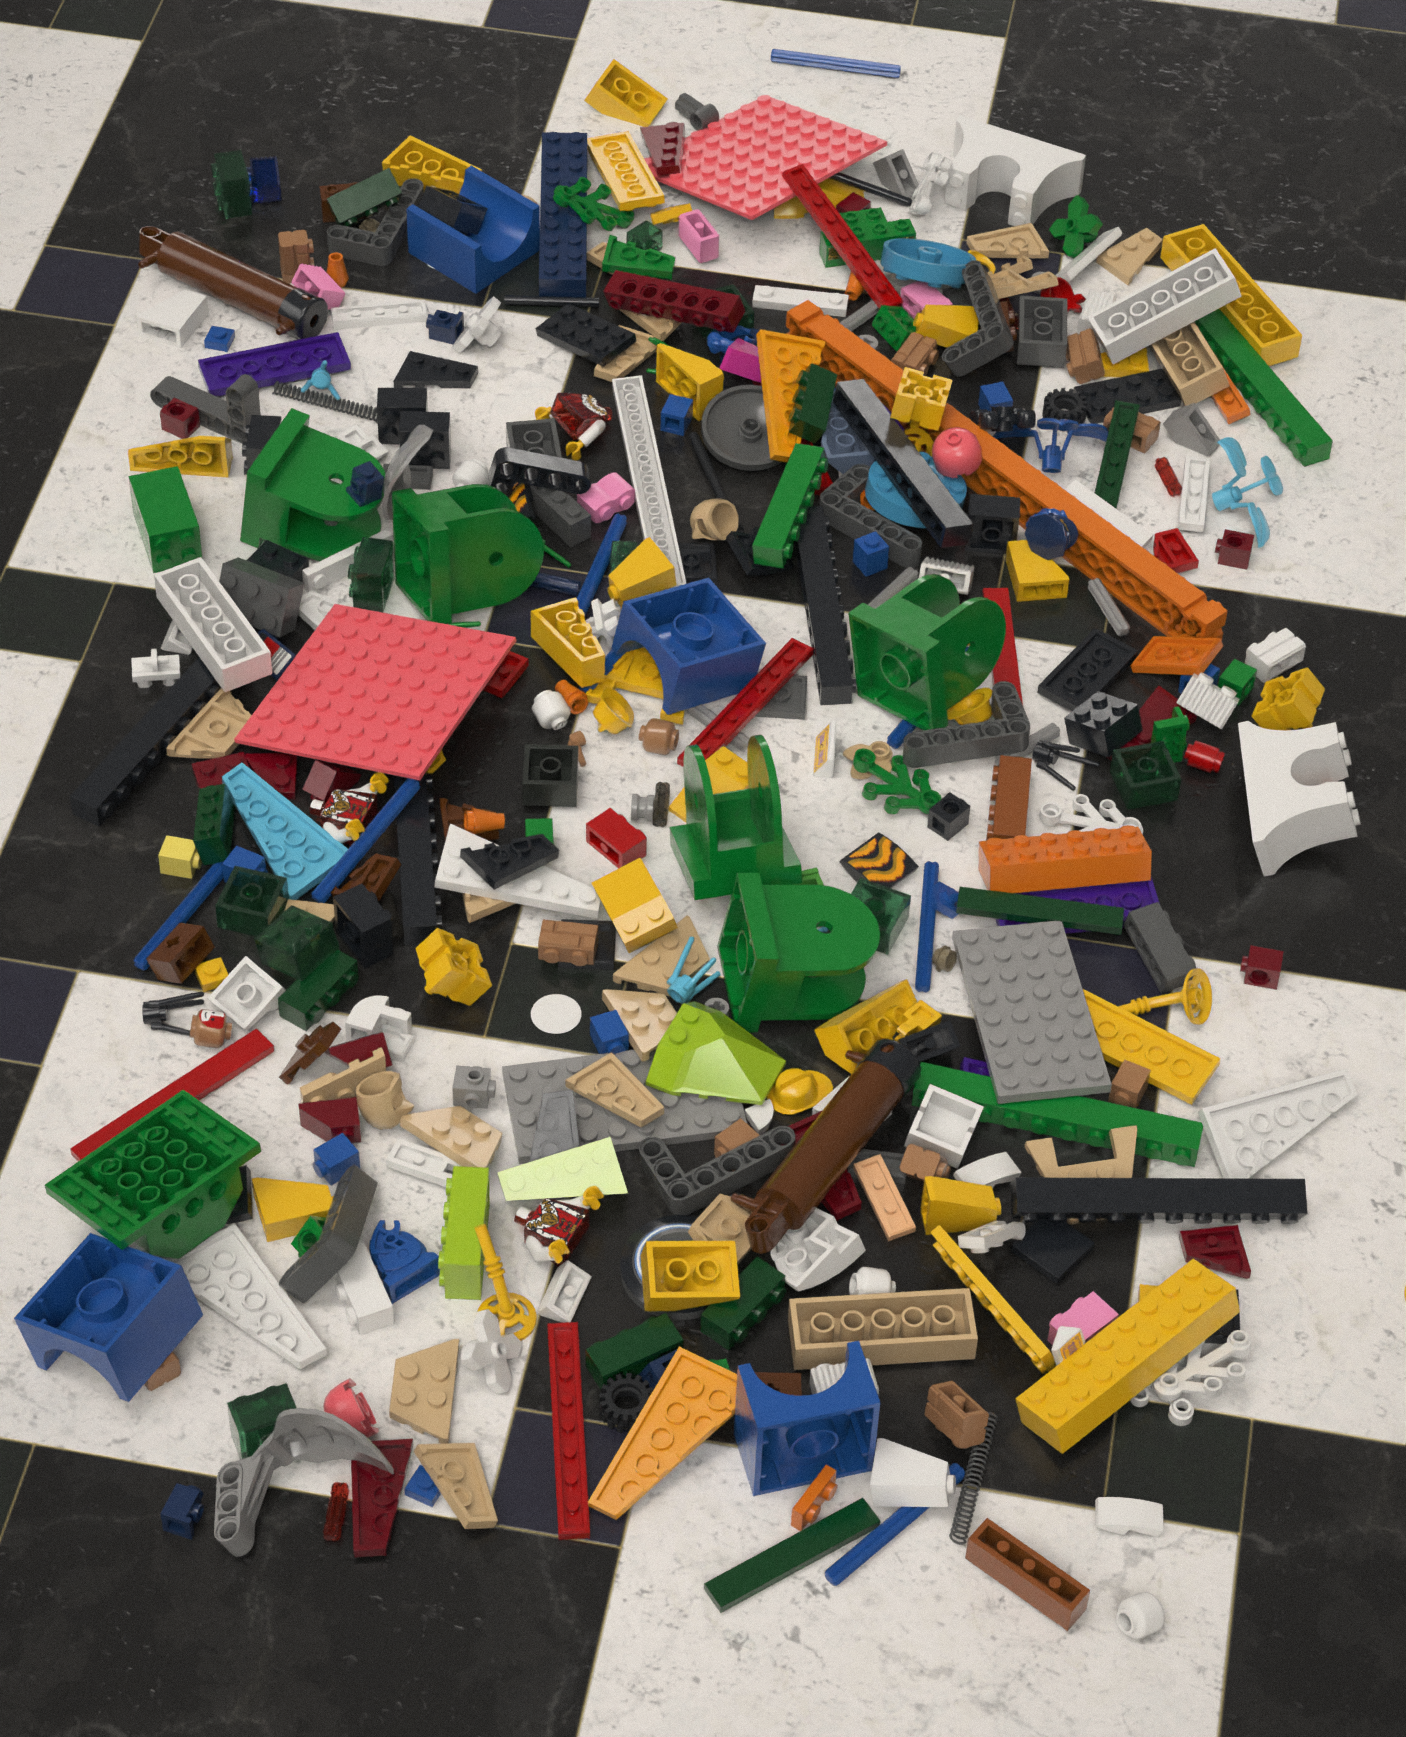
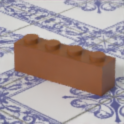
[986,755,1032,840]
[965,1518,1090,1631]

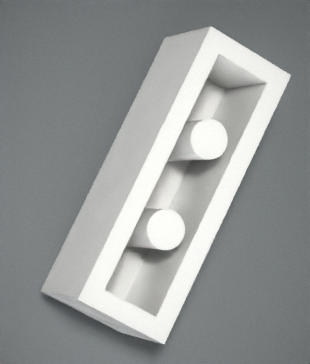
[331,1238,394,1335]

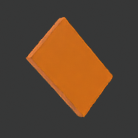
[1131,636,1223,675]

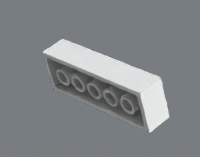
[1087,248,1241,364]
[154,557,272,692]

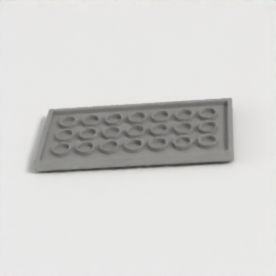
[952,921,1112,1104]
[502,1048,747,1164]

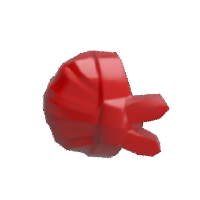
[1040,277,1086,313]

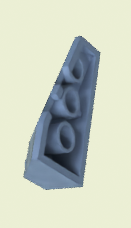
[821,390,875,474]

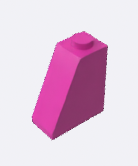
[719,338,762,383]

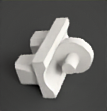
[586,598,621,647]
[131,649,180,688]

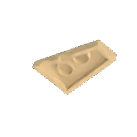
[967,223,1049,258]
[1096,228,1163,286]
[594,325,657,382]
[300,1047,386,1103]

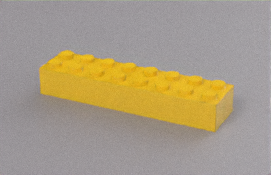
[1160,224,1302,366]
[1015,1259,1240,1454]

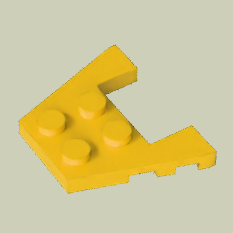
[586,648,684,725]

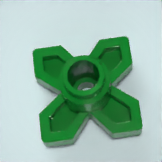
[1049,195,1103,259]

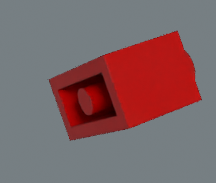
[586,808,647,869]

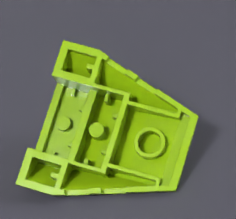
[646,1001,786,1105]

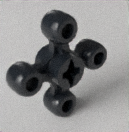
[969,405,1036,432]

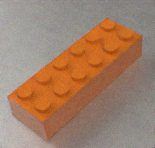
[978,825,1152,893]

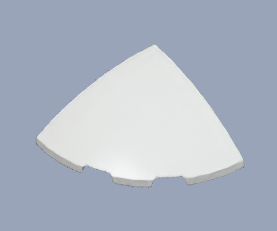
[771,1208,866,1291]

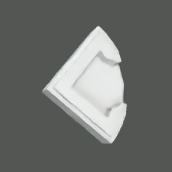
[385,1034,415,1062]
[745,1099,774,1135]

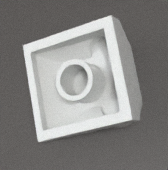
[208,956,286,1031]

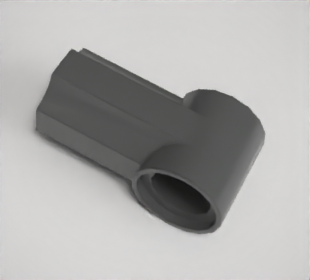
[675,93,719,131]

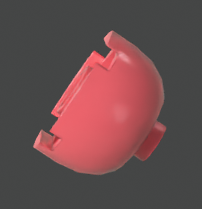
[932,427,982,478]
[323,1378,379,1438]

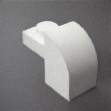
[345,996,412,1041]

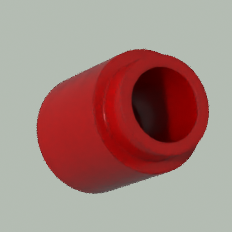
[1184,740,1225,773]

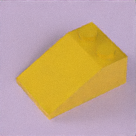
[584,59,668,127]
[656,343,724,421]
[668,746,749,822]
[592,858,678,953]
[640,1241,740,1311]

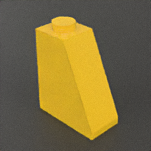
[913,304,979,348]
[607,537,676,608]
[1005,540,1069,602]
[920,1176,1001,1235]
[252,1177,334,1242]

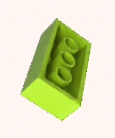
[438,1166,490,1300]

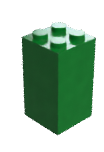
[128,466,203,573]

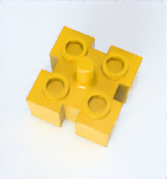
[890,367,952,431]
[1251,667,1325,731]
[415,928,492,1006]

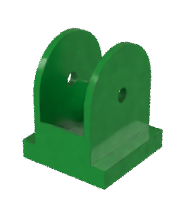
[240,408,386,561]
[392,484,544,624]
[848,574,1006,730]
[669,735,802,900]
[717,873,880,1032]

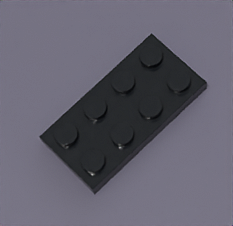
[535,303,637,367]
[1073,368,1181,424]
[1037,628,1138,711]

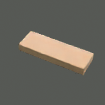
[853,1154,916,1241]

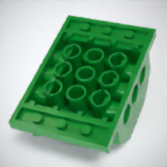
[44,1090,261,1259]

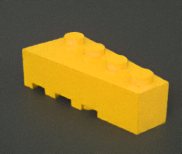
[531,597,605,688]

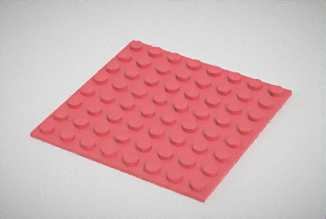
[644,95,887,220]
[234,604,516,780]

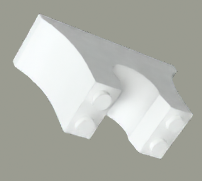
[945,115,1086,226]
[1238,721,1361,876]

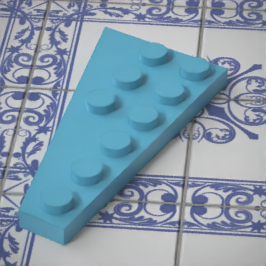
[222,763,348,900]

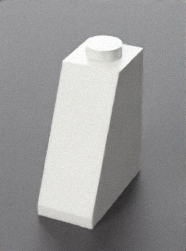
[137,289,208,348]
[870,1438,956,1507]

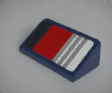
[258,629,296,681]

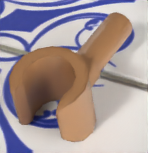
[568,730,586,767]

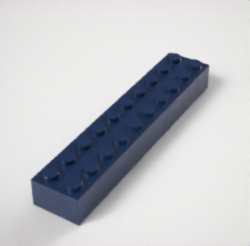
[539,132,587,297]

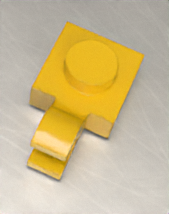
[894,1000,942,1041]

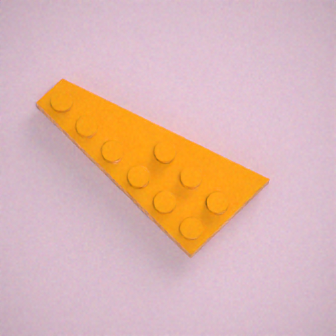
[756,329,825,462]
[588,1347,737,1520]

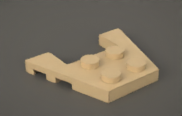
[987,255,1059,300]
[1024,1126,1137,1225]

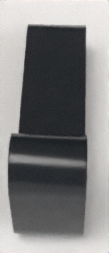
[488,447,591,497]

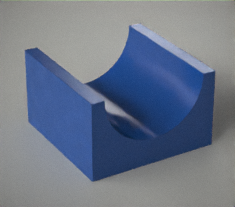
[406,165,540,294]
[612,578,766,715]
[14,1233,203,1402]
[734,1341,880,1496]

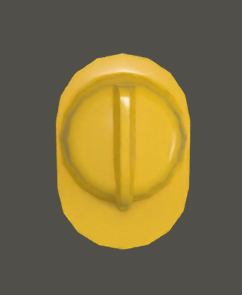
[593,688,634,735]
[947,688,992,725]
[767,1068,833,1115]

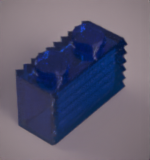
[246,155,282,203]

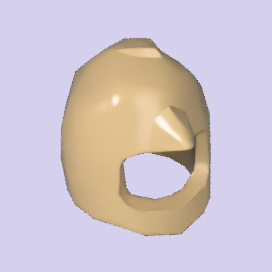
[690,498,739,541]
[356,1071,414,1130]

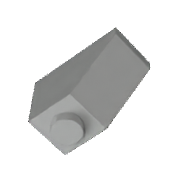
[873,149,919,197]
[1163,403,1220,456]

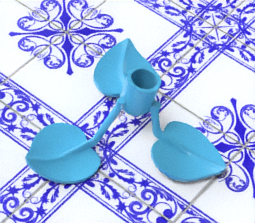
[1212,437,1283,548]

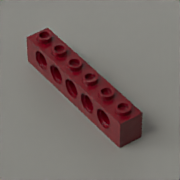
[603,270,745,333]

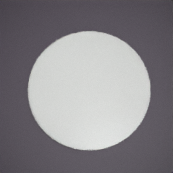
[531,994,581,1034]

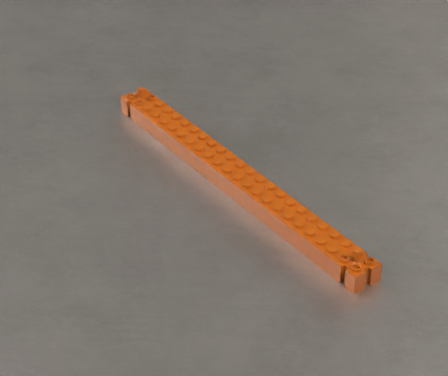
[786,300,1228,640]

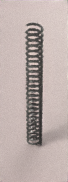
[272,381,377,422]
[949,1412,998,1545]

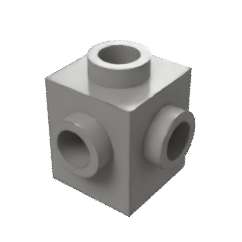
[452,1065,496,1109]

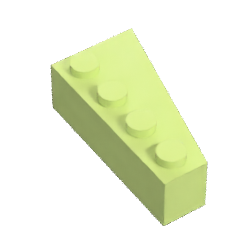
[497,1137,628,1201]

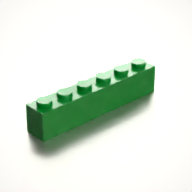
[752,443,828,568]

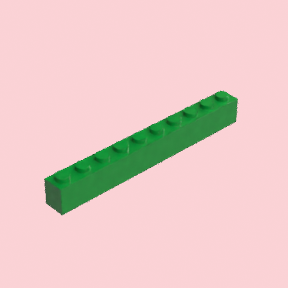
[1194,309,1333,467]
[912,1062,1203,1167]

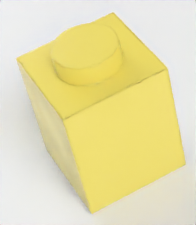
[158,835,202,879]

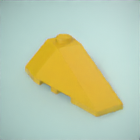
[773,178,864,219]

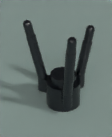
[1032,740,1100,791]
[142,991,204,1036]

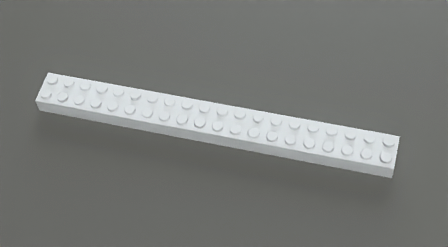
[612,375,686,589]

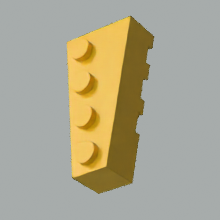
[382,135,482,194]

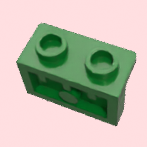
[872,305,916,351]
[1149,706,1189,767]

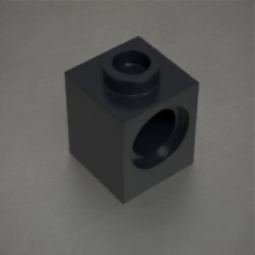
[927,792,971,841]

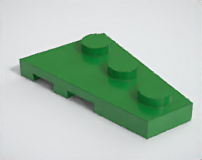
[602,235,676,279]

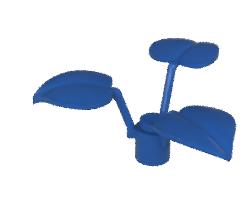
[993,418,1109,473]

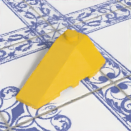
[128,436,233,478]
[814,979,917,1074]

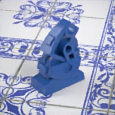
[369,1220,440,1304]

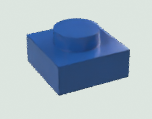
[204,326,235,352]
[931,881,959,919]
[404,1465,441,1507]

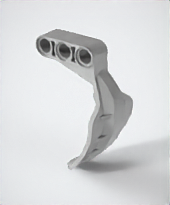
[382,425,433,520]
[214,1408,394,1557]

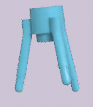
[301,360,340,400]
[666,936,720,1004]

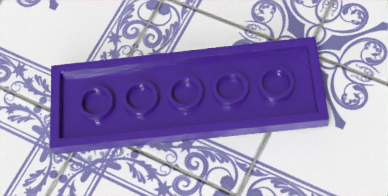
[198,332,351,397]
[995,877,1160,934]

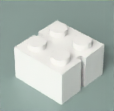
[904,1084,983,1169]

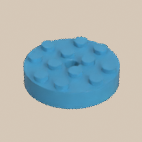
[880,238,976,288]
[865,452,967,528]

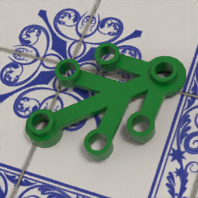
[553,177,634,231]
[853,748,942,814]

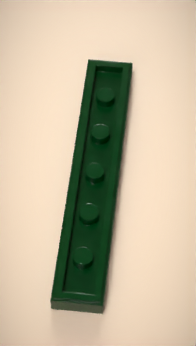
[1094,400,1140,509]
[956,887,1124,935]
[704,1498,880,1613]

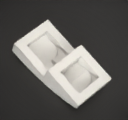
[337,424,388,460]
[953,1152,1022,1189]
[1095,1497,1164,1537]

